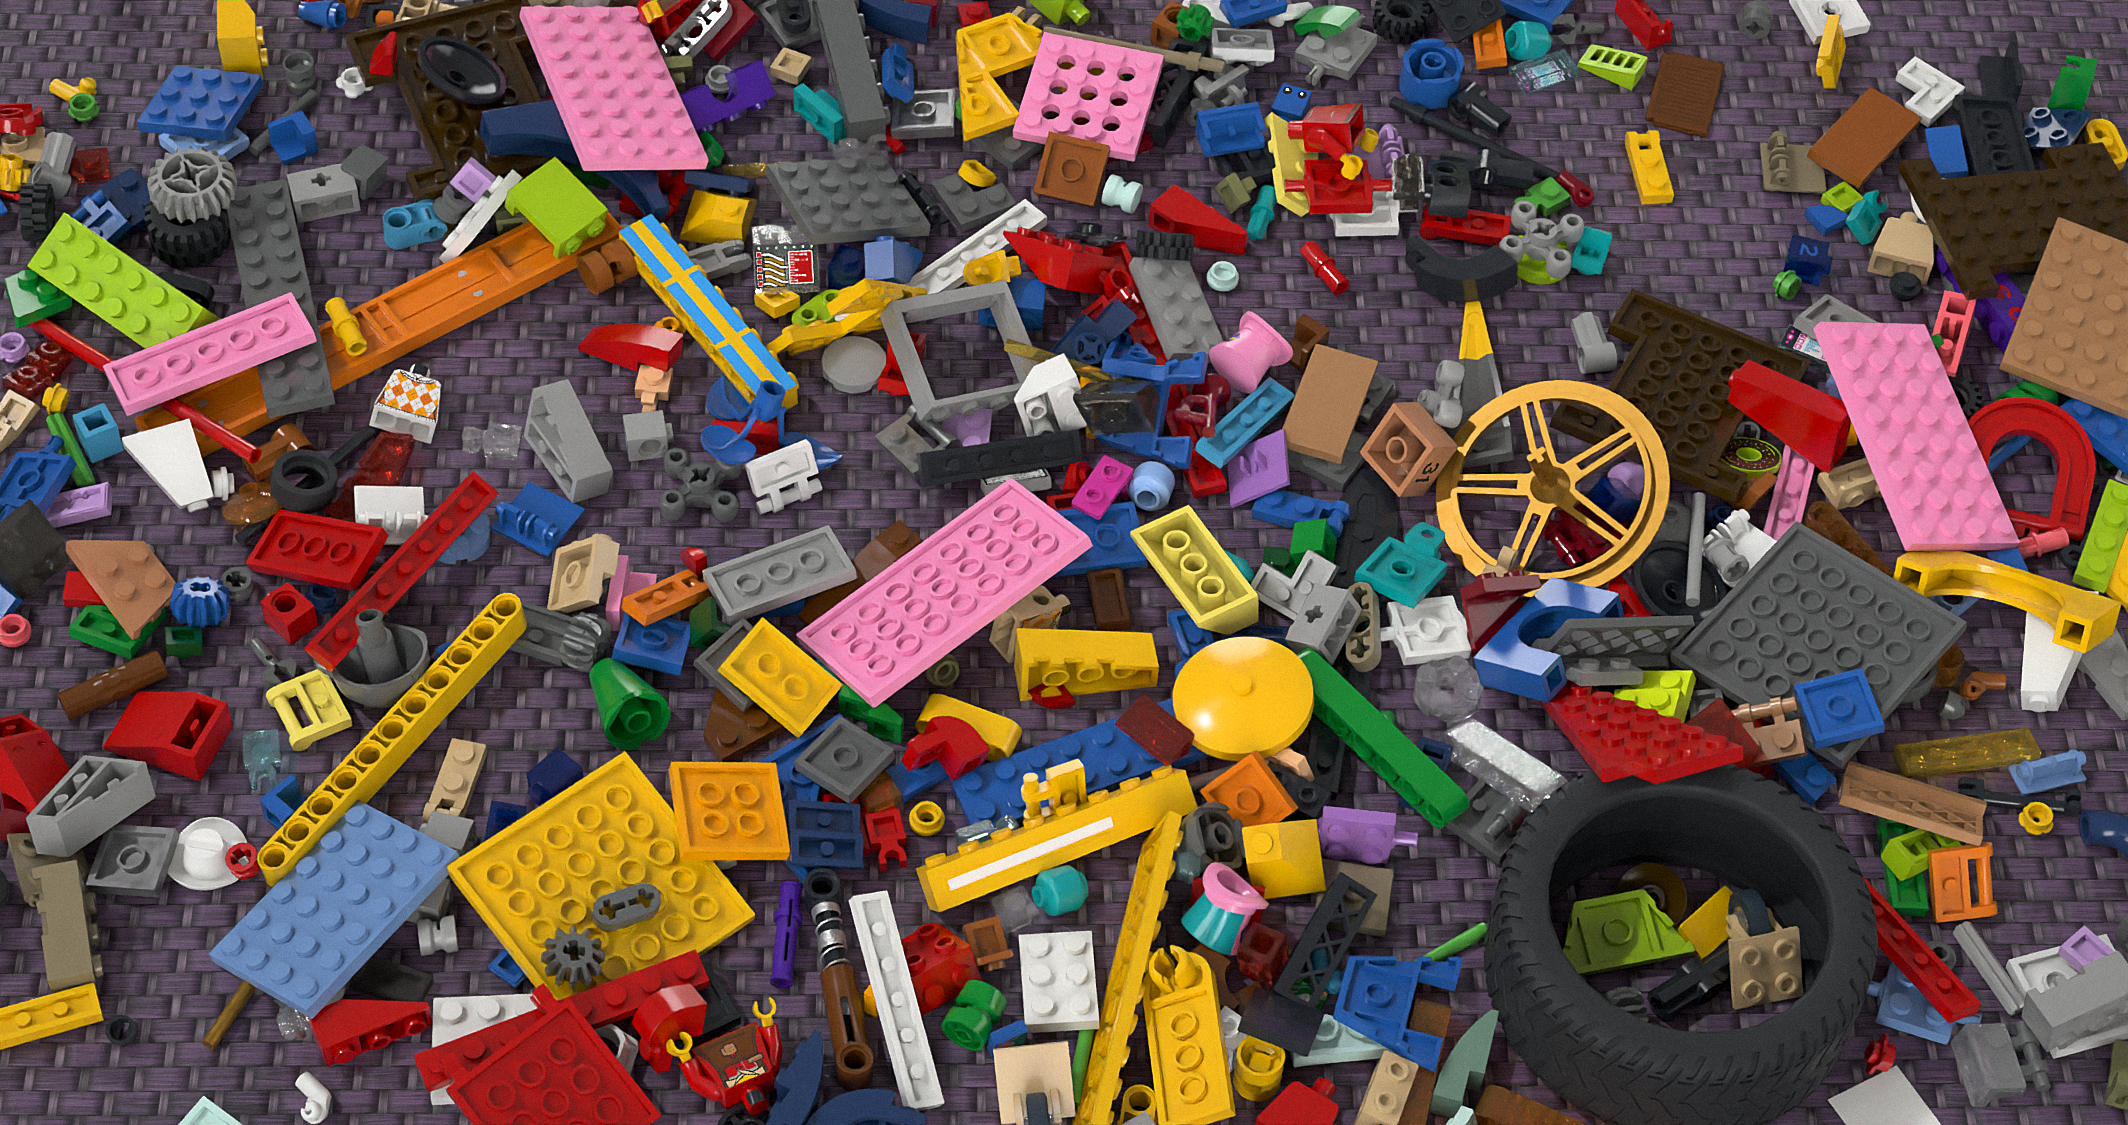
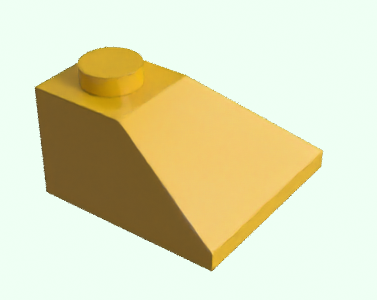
[680,189,757,244]
[1242,819,1326,899]

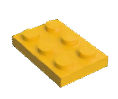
[717,617,843,738]

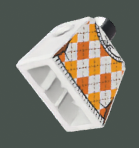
[369,364,441,444]

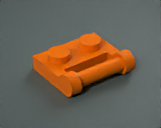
[1927,842,1998,923]

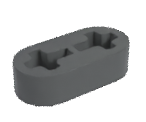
[592,883,661,932]

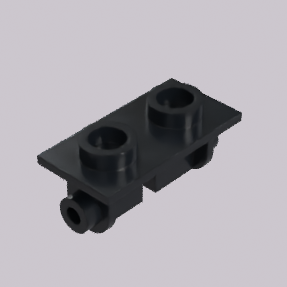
[898,171,949,230]

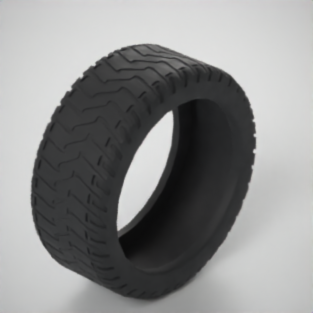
[1484,764,1878,1125]

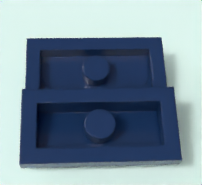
[787,800,863,870]

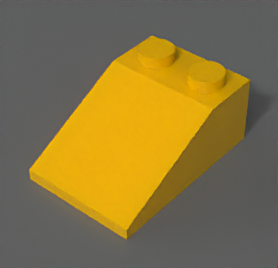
[217,0,269,80]

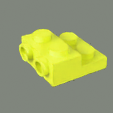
[1614,670,1696,723]

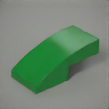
[1293,5,1360,39]
[839,684,903,744]

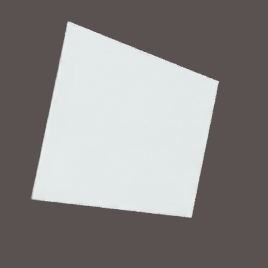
[1828,1065,1941,1125]

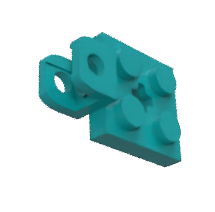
[1354,522,1448,609]

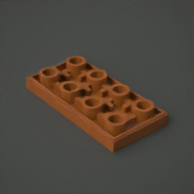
[1807,87,1922,188]

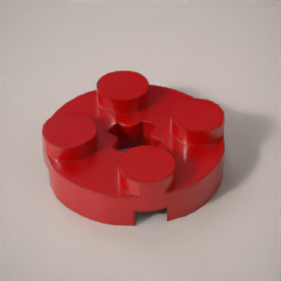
[0,103,44,136]

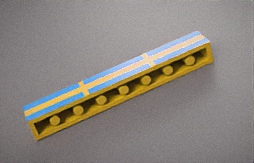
[619,214,799,422]

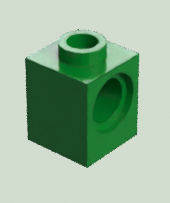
[1290,518,1337,568]

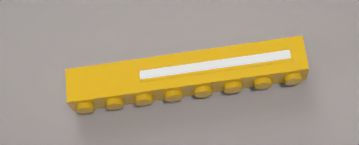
[916,765,1197,912]

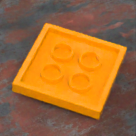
[668,762,790,860]

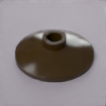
[1615,863,1687,928]

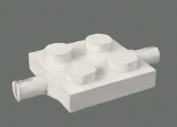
[1311,181,1418,236]
[1380,596,1471,665]

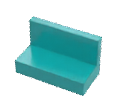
[793,83,847,145]

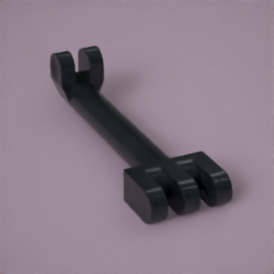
[1958,777,2082,817]

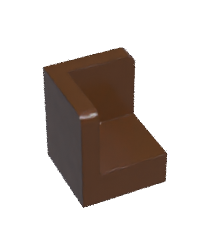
[1287,314,1330,373]

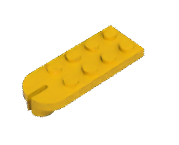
[1142,945,1236,1125]

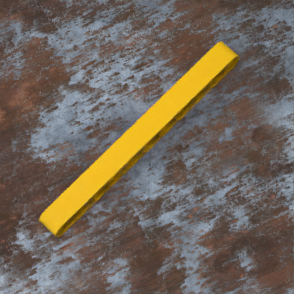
[257,593,527,888]

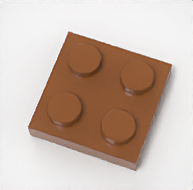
[1033,131,1111,208]

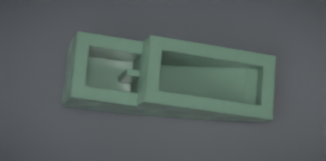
[1429,1009,1499,1118]

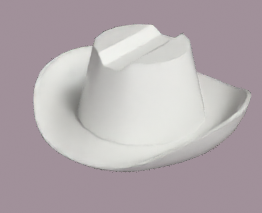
[167,817,249,891]

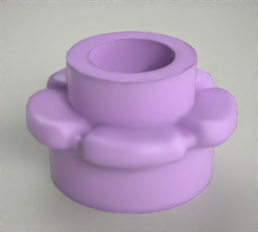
[0,332,30,363]

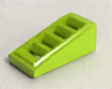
[1577,44,1648,91]
[1881,829,1962,881]

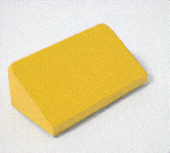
[1677,886,1733,959]

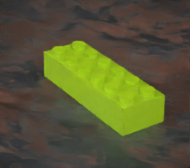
[27,212,221,349]

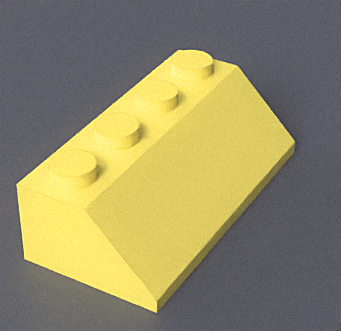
[1130,505,1258,634]

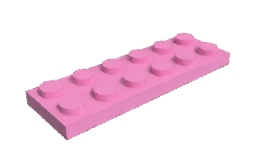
[103,292,317,416]

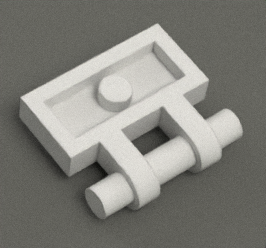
[745,439,822,515]

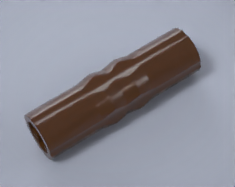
[57,650,169,721]

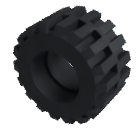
[144,200,231,268]

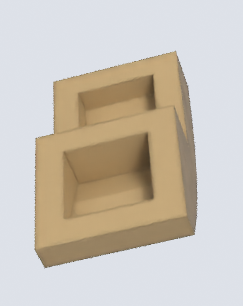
[0,389,40,453]

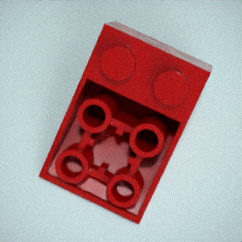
[1003,227,1115,295]
[103,692,233,782]
[0,713,70,813]

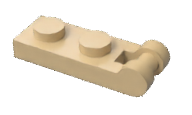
[422,738,487,823]

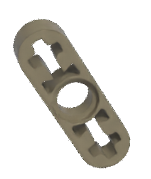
[1345,582,1381,672]

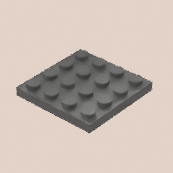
[766,155,931,245]

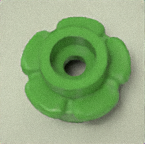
[68,93,100,122]
[1773,270,1802,300]

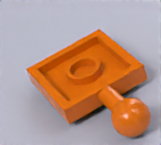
[1199,750,1298,827]

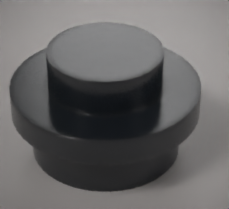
[1889,272,1922,302]

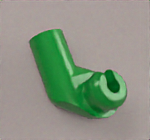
[699,132,724,171]

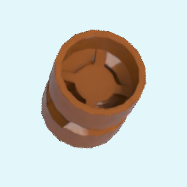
[576,239,637,295]

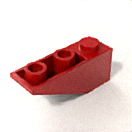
[1148,184,1248,256]
[308,999,433,1067]

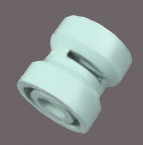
[1101,174,1143,214]

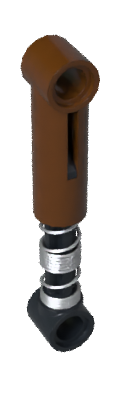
[804,868,873,1092]

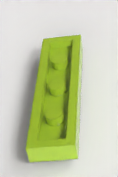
[2072,479,2128,594]

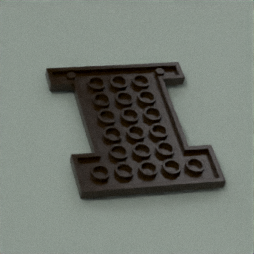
[345,0,573,203]
[1899,142,2128,300]
[1549,288,1811,503]

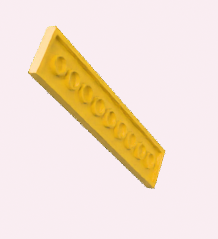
[1072,810,1183,1125]

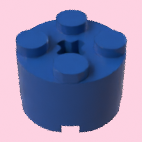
[1399,39,1464,109]

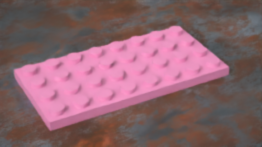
[519,5,708,171]
[1813,321,2020,551]
[796,478,1093,708]

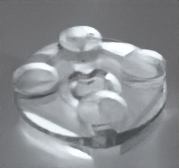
[1413,656,1483,722]

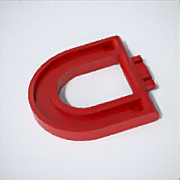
[1967,397,2095,541]

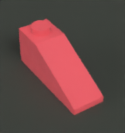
[1932,290,1977,377]

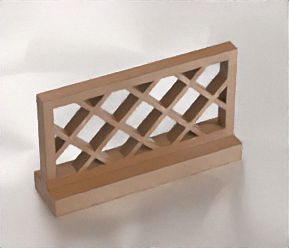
[1838,760,1987,847]

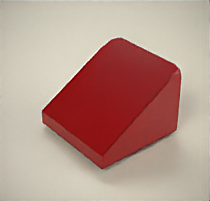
[369,31,398,76]

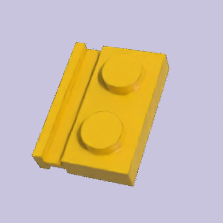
[1816,14,1846,89]

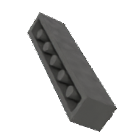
[812,0,891,143]

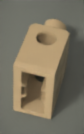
[1867,212,1934,285]

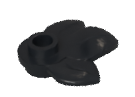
[1065,222,1127,248]

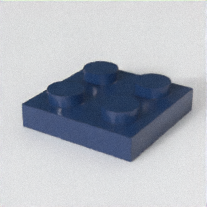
[80,168,150,243]

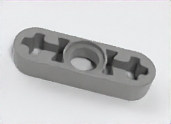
[659,0,732,59]

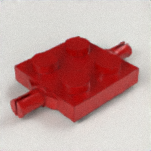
[1284,160,1392,214]

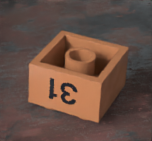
[1359,402,1458,497]

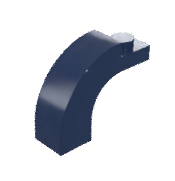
[805,1089,927,1125]

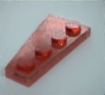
[324,432,415,523]

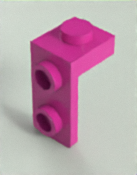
[1072,455,1133,520]

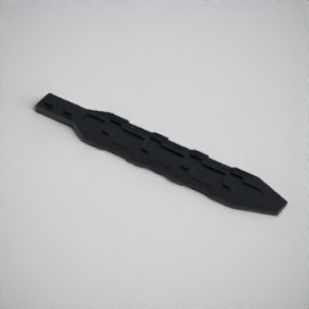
[1306,468,1399,801]

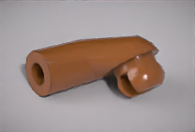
[1960,671,2006,701]

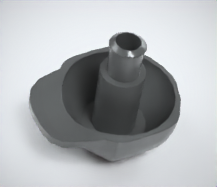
[313,609,430,709]

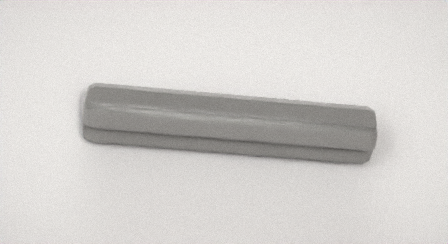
[1953,921,2025,1016]

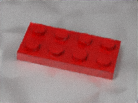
[245,509,389,591]

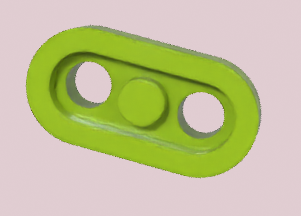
[792,289,839,328]

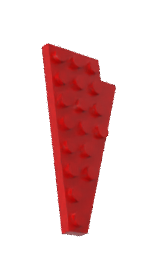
[1538,679,1743,784]

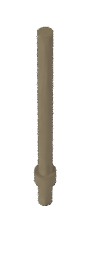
[1042,26,1225,73]

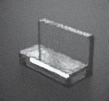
[1951,1023,2026,1107]

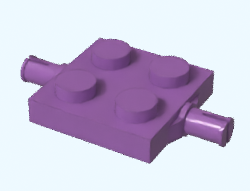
[1296,806,1418,864]

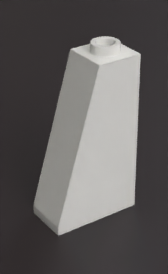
[2021,591,2099,712]

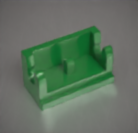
[2046,56,2098,111]

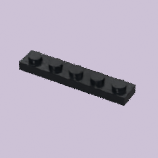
[916,429,1083,487]

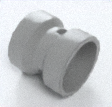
[417,915,459,956]

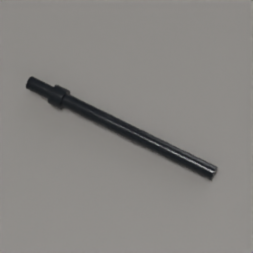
[1389,96,1559,180]
[235,423,383,546]

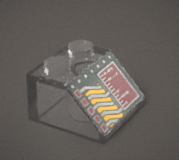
[751,224,820,294]

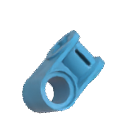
[383,199,447,250]

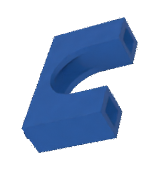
[1473,577,1625,703]

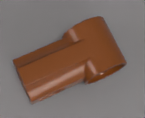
[242,423,315,482]

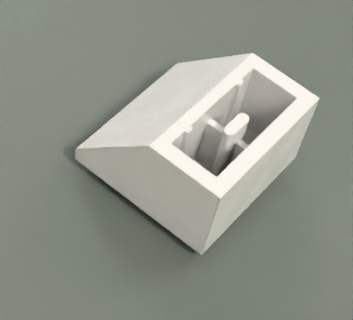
[1014,353,1093,437]

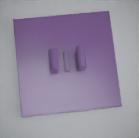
[1227,429,1290,508]

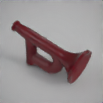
[1175,373,1231,438]

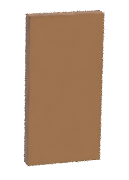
[1282,344,1378,465]

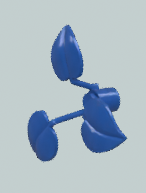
[700,375,842,471]

